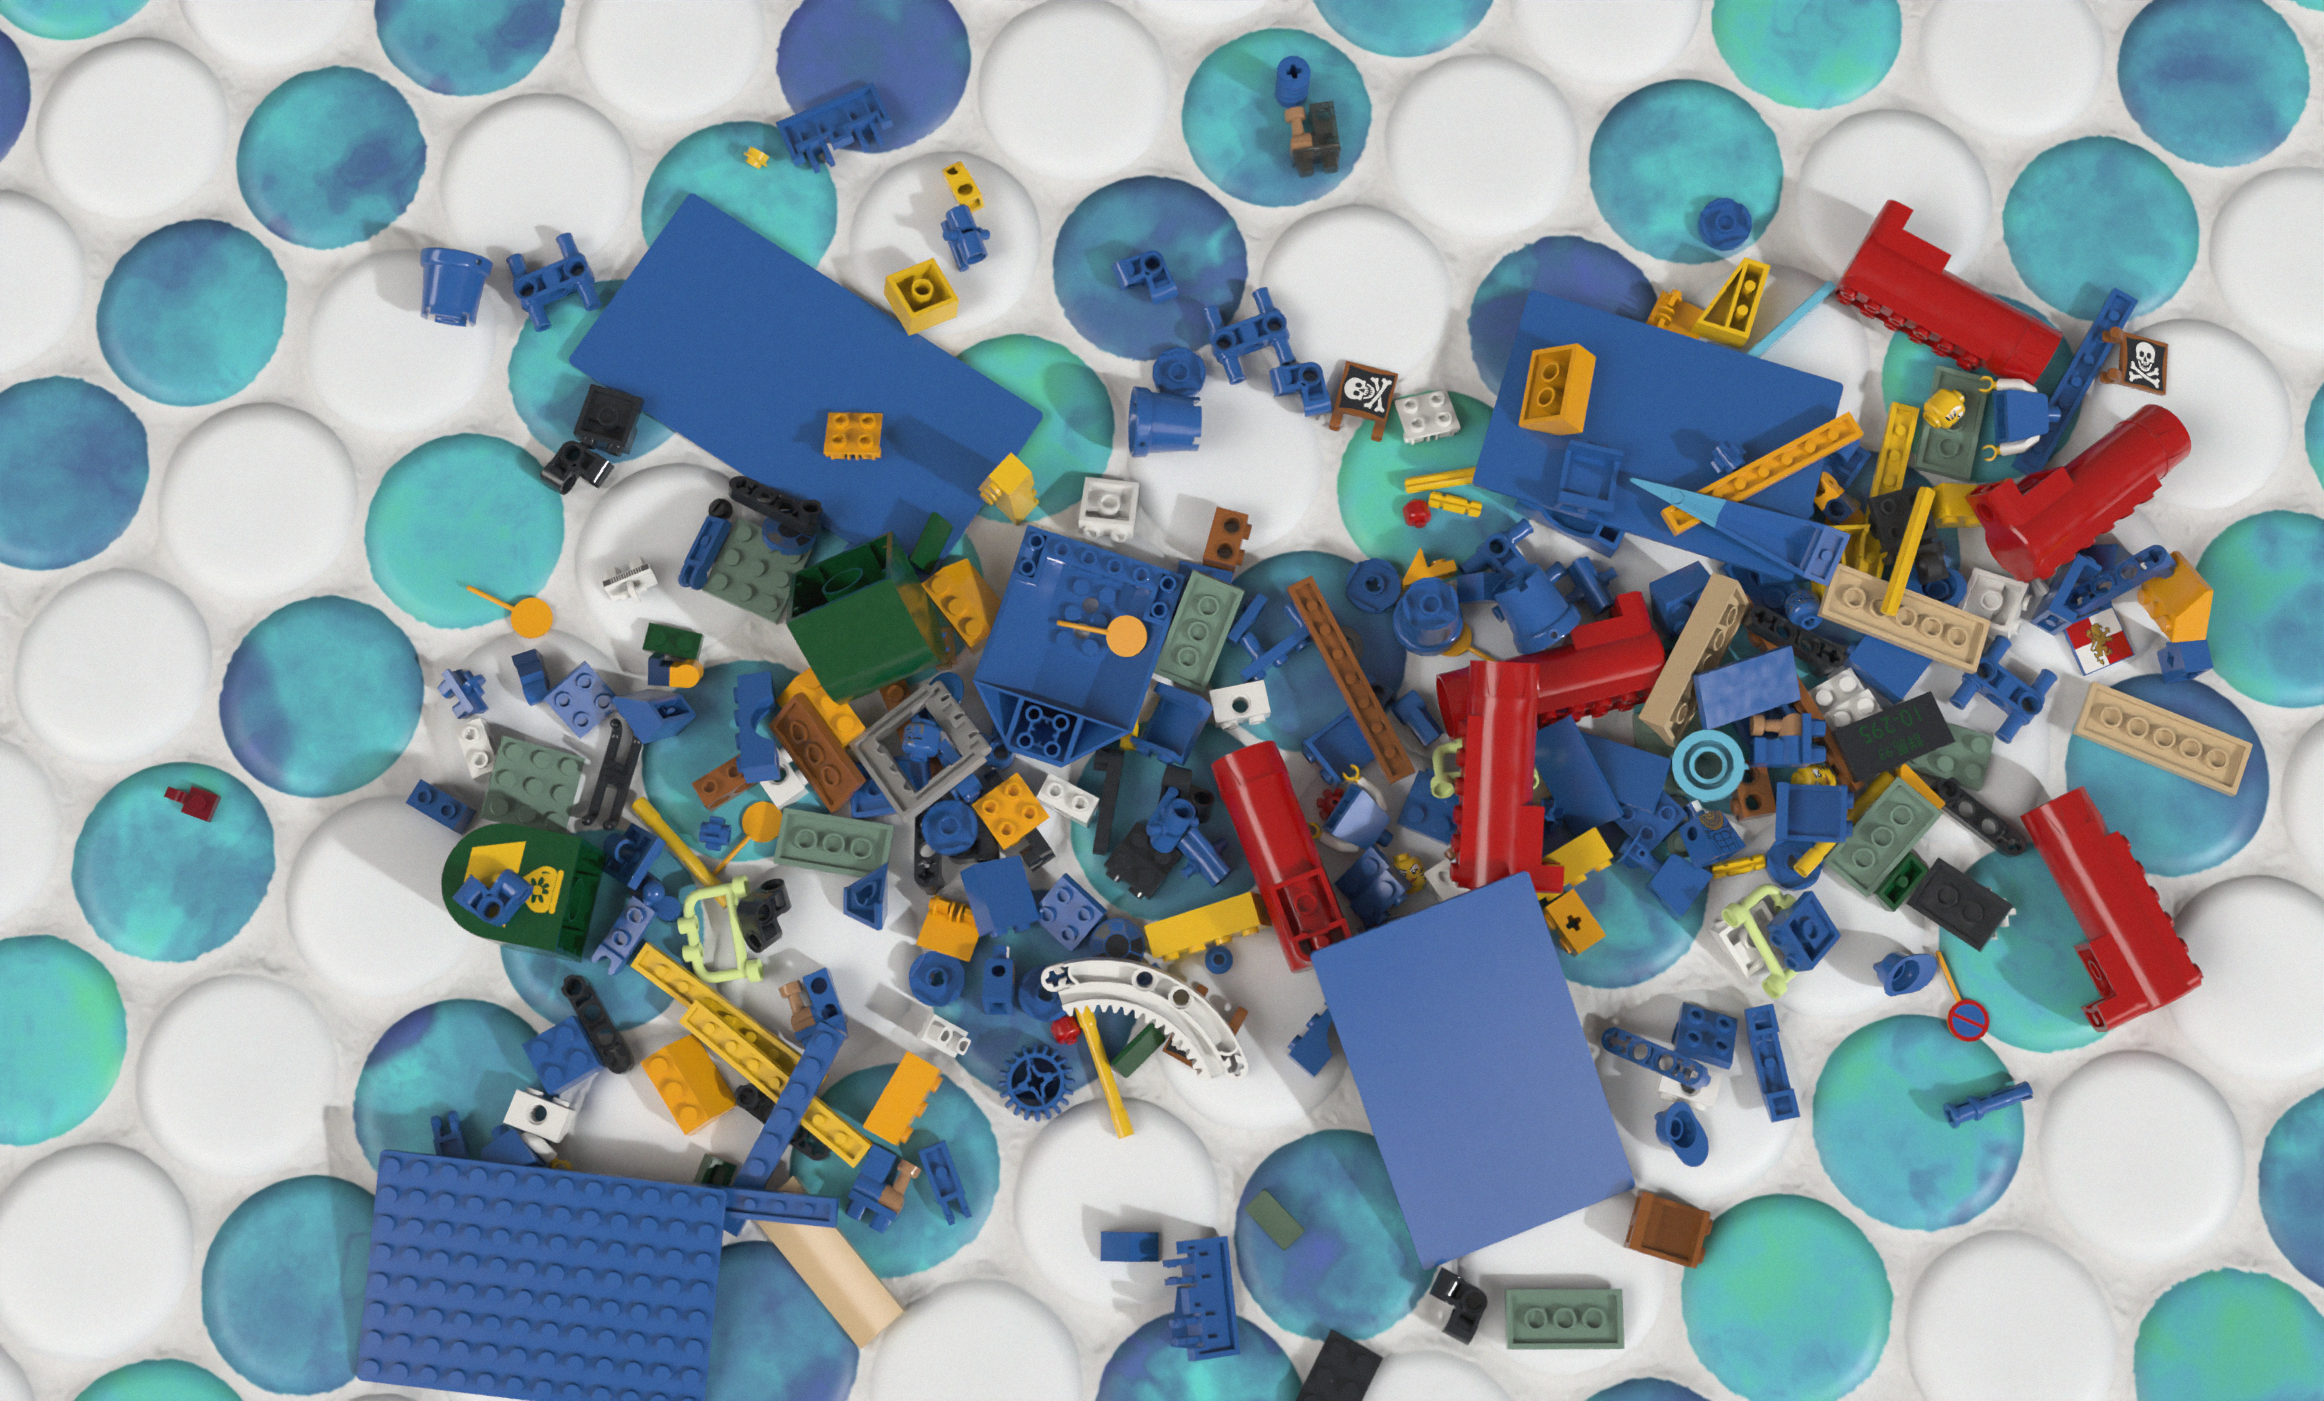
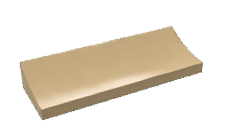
[1638,572,1750,748]
[756,1176,906,1349]

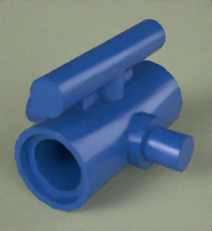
[940,205,990,272]
[1565,556,1618,616]
[1146,787,1199,853]
[1176,826,1233,888]

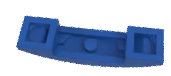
[1744,1003,1801,1123]

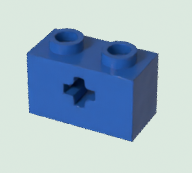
[2157,639,2214,684]
[405,779,477,835]

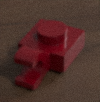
[164,786,221,823]

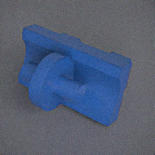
[437,669,489,719]

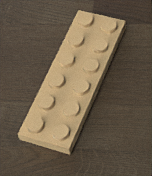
[1817,563,1991,674]
[2072,681,2253,797]

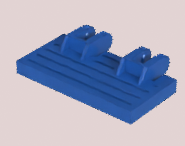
[776,82,893,174]
[1162,1236,1240,1362]

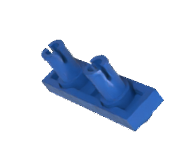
[1239,601,1335,684]

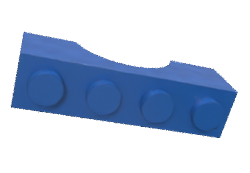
[1513,499,1625,559]
[733,671,780,784]
[1287,1001,1333,1078]

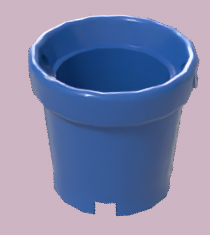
[420,247,493,327]
[1128,386,1202,458]
[1491,563,1581,655]
[1392,577,1463,656]

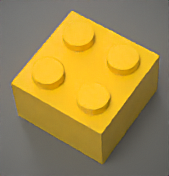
[884,258,959,336]

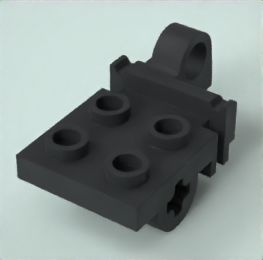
[1867,484,1949,585]

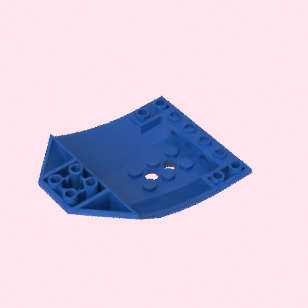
[972,525,1186,768]

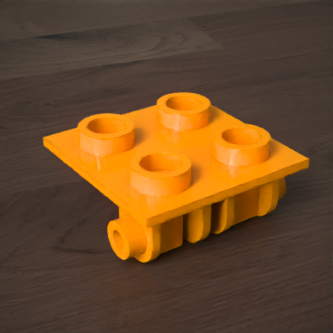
[1646,289,1704,339]
[823,412,883,460]
[972,772,1050,850]
[916,895,979,962]

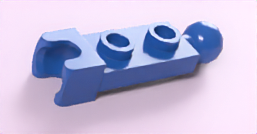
[591,881,665,975]

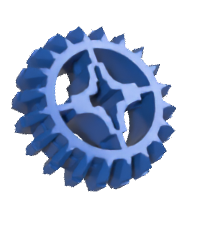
[998,1043,1075,1122]

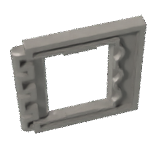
[848,681,992,824]

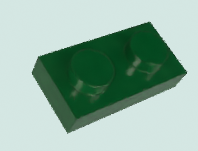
[642,623,704,661]

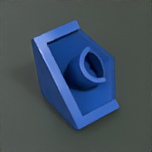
[843,862,888,931]

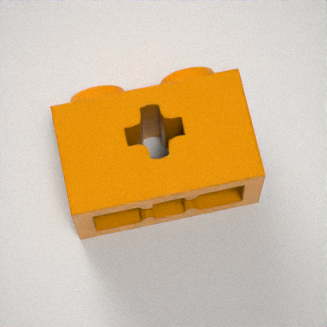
[1542,889,1606,957]

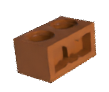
[1202,507,1252,573]
[691,754,759,812]
[1730,760,1776,822]

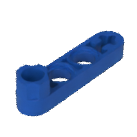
[2065,545,2177,615]
[1601,1027,1711,1090]

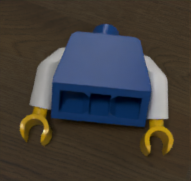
[1979,376,2061,461]
[1308,765,1393,852]
[481,1125,572,1170]

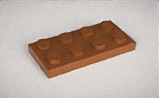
[768,692,867,813]

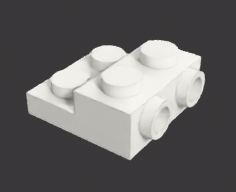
[1078,477,1139,542]
[1957,568,2033,640]
[1808,667,1883,731]
[1709,896,1782,978]

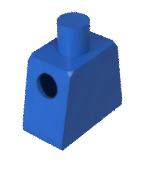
[1640,853,1713,920]

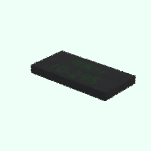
[1831,691,1956,783]

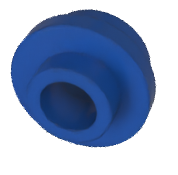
[1205,946,1233,974]

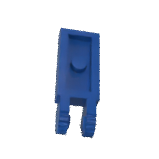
[678,516,732,591]
[431,1110,470,1159]
[918,1140,972,1226]

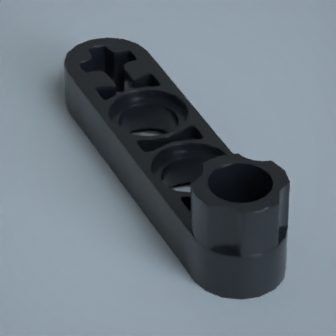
[729,476,823,536]
[1743,605,1844,678]
[1093,747,1125,856]
[983,768,1056,872]
[1930,777,2026,858]
[914,796,945,895]
[561,974,634,1075]
[734,1083,832,1161]

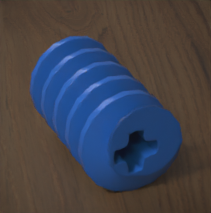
[1275,56,1311,109]

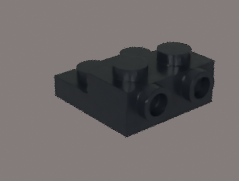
[573,384,644,457]
[1104,822,1182,900]

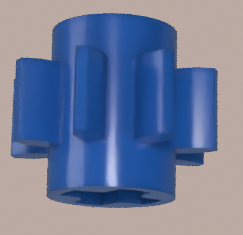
[1710,440,1746,475]
[1539,798,1564,834]
[699,816,732,851]

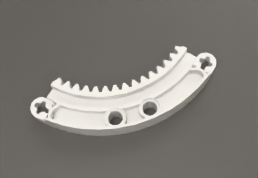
[1041,957,1248,1081]

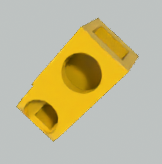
[941,161,985,213]

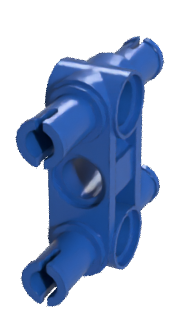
[506,233,602,332]
[1202,287,1296,385]
[1458,518,1568,623]
[1949,635,2058,744]

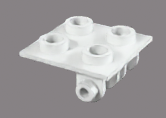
[1394,389,1461,445]

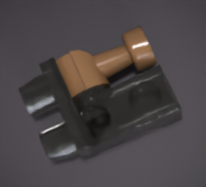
[1284,101,1341,178]

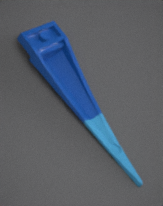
[1629,477,1851,586]

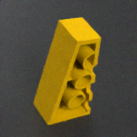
[1536,827,1615,902]
[1144,892,1271,963]

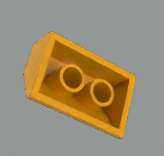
[1518,343,1596,436]
[2137,551,2214,643]
[922,558,1001,655]
[776,667,867,751]
[640,1033,738,1136]
[863,1051,943,1146]

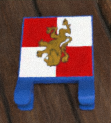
[2063,587,2135,676]

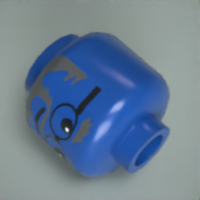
[1784,589,1824,630]
[902,719,941,763]

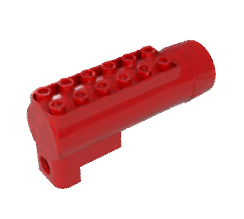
[1834,200,2063,385]
[1965,404,2191,583]
[1435,591,1667,741]
[1449,660,1565,894]
[1211,740,1351,974]
[2019,785,2203,1033]

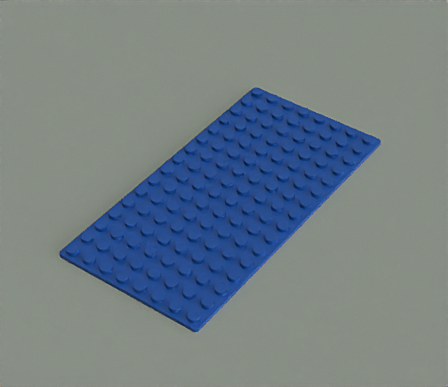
[569,193,1043,584]

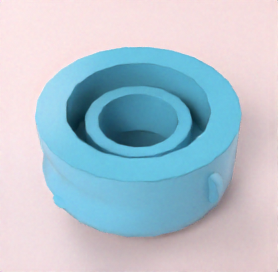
[1669,730,1749,802]

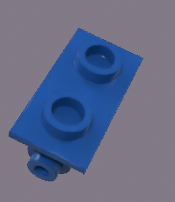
[1613,834,1650,869]

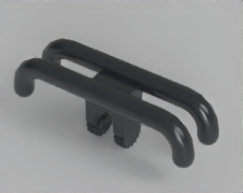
[581,718,642,831]

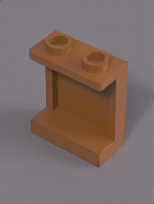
[1623,1191,1713,1269]

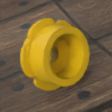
[744,146,769,169]

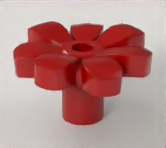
[1316,788,1344,819]

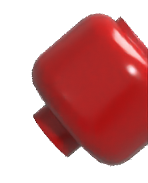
[1402,499,1432,529]
[1050,1015,1082,1046]

